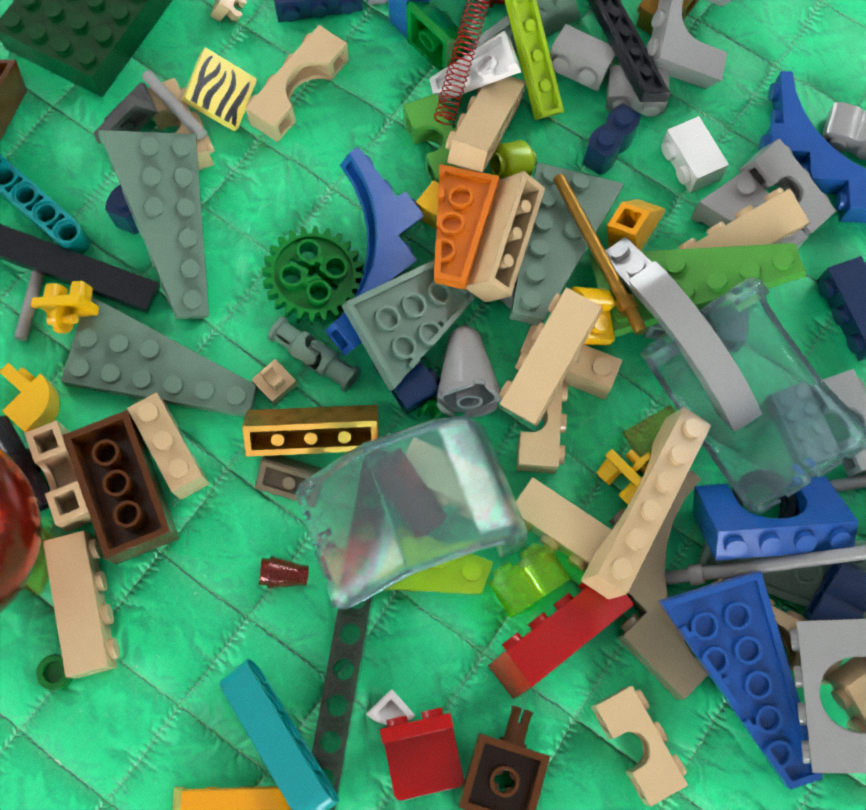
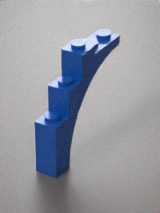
[759,71,866,223]
[325,146,424,356]

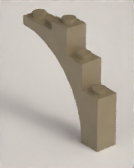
[609,470,708,700]

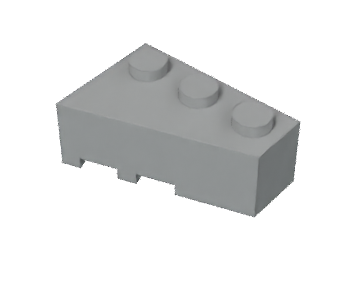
[690,169,808,250]

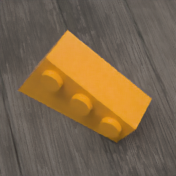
[173,786,291,810]

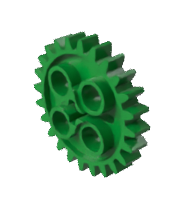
[262,226,363,325]

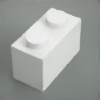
[661,116,729,193]

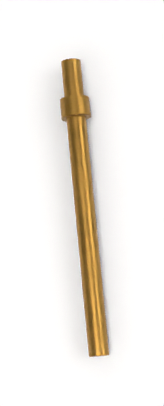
[553,173,647,335]

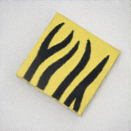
[181,47,257,131]

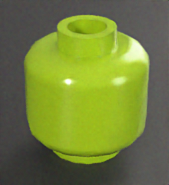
[490,140,537,180]

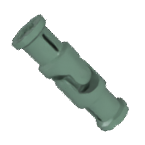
[267,316,361,392]

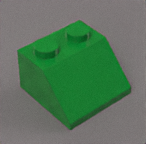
[406,1,472,72]

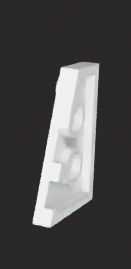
[429,30,522,101]

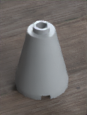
[437,326,502,418]

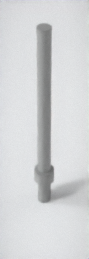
[665,545,866,585]

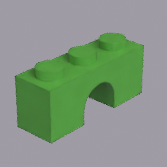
[403,93,460,183]

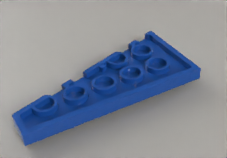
[658,570,823,790]

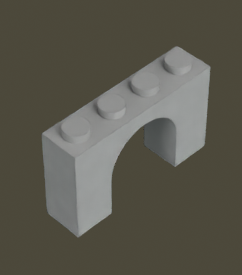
[646,0,733,89]
[790,619,866,773]

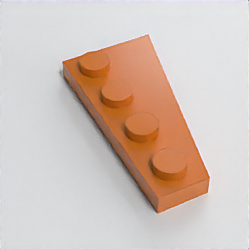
[434,164,500,290]

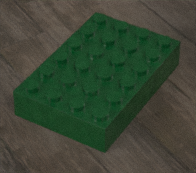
[0,0,173,98]

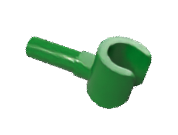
[417,397,442,426]

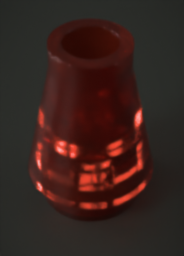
[259,555,309,589]

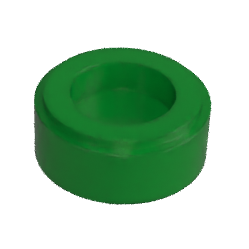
[36,654,73,690]

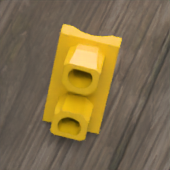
[31,281,99,334]
[596,449,651,505]

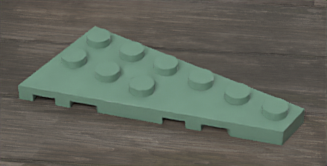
[98,130,209,319]

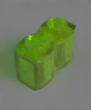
[488,543,571,618]

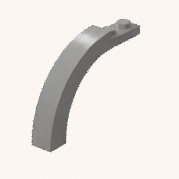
[605,236,762,433]

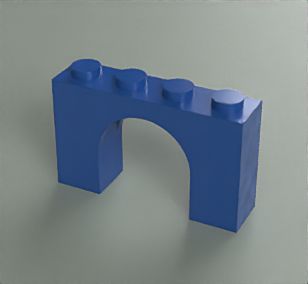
[692,476,858,561]

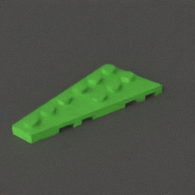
[589,243,806,337]

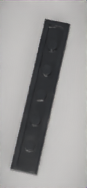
[587,0,671,102]
[0,224,160,314]

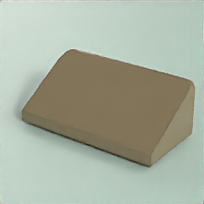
[255,455,329,507]

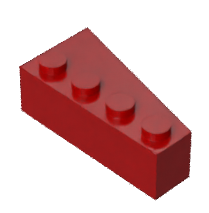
[488,582,634,699]

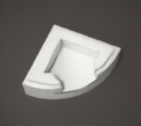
[366,689,416,725]

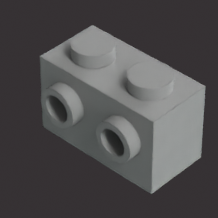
[550,24,616,92]

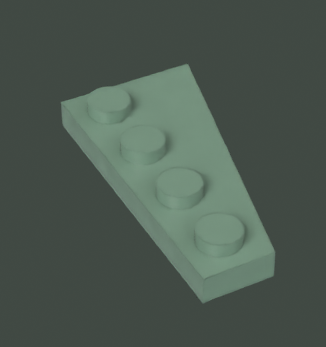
[467,0,581,53]

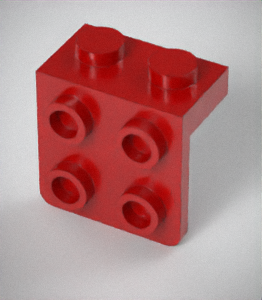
[380,707,464,801]

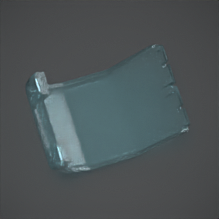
[641,277,866,515]
[295,416,528,609]

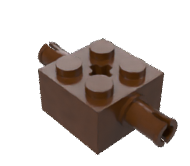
[458,705,550,810]

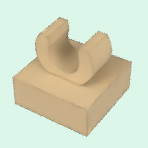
[210,0,247,22]
[251,359,298,405]

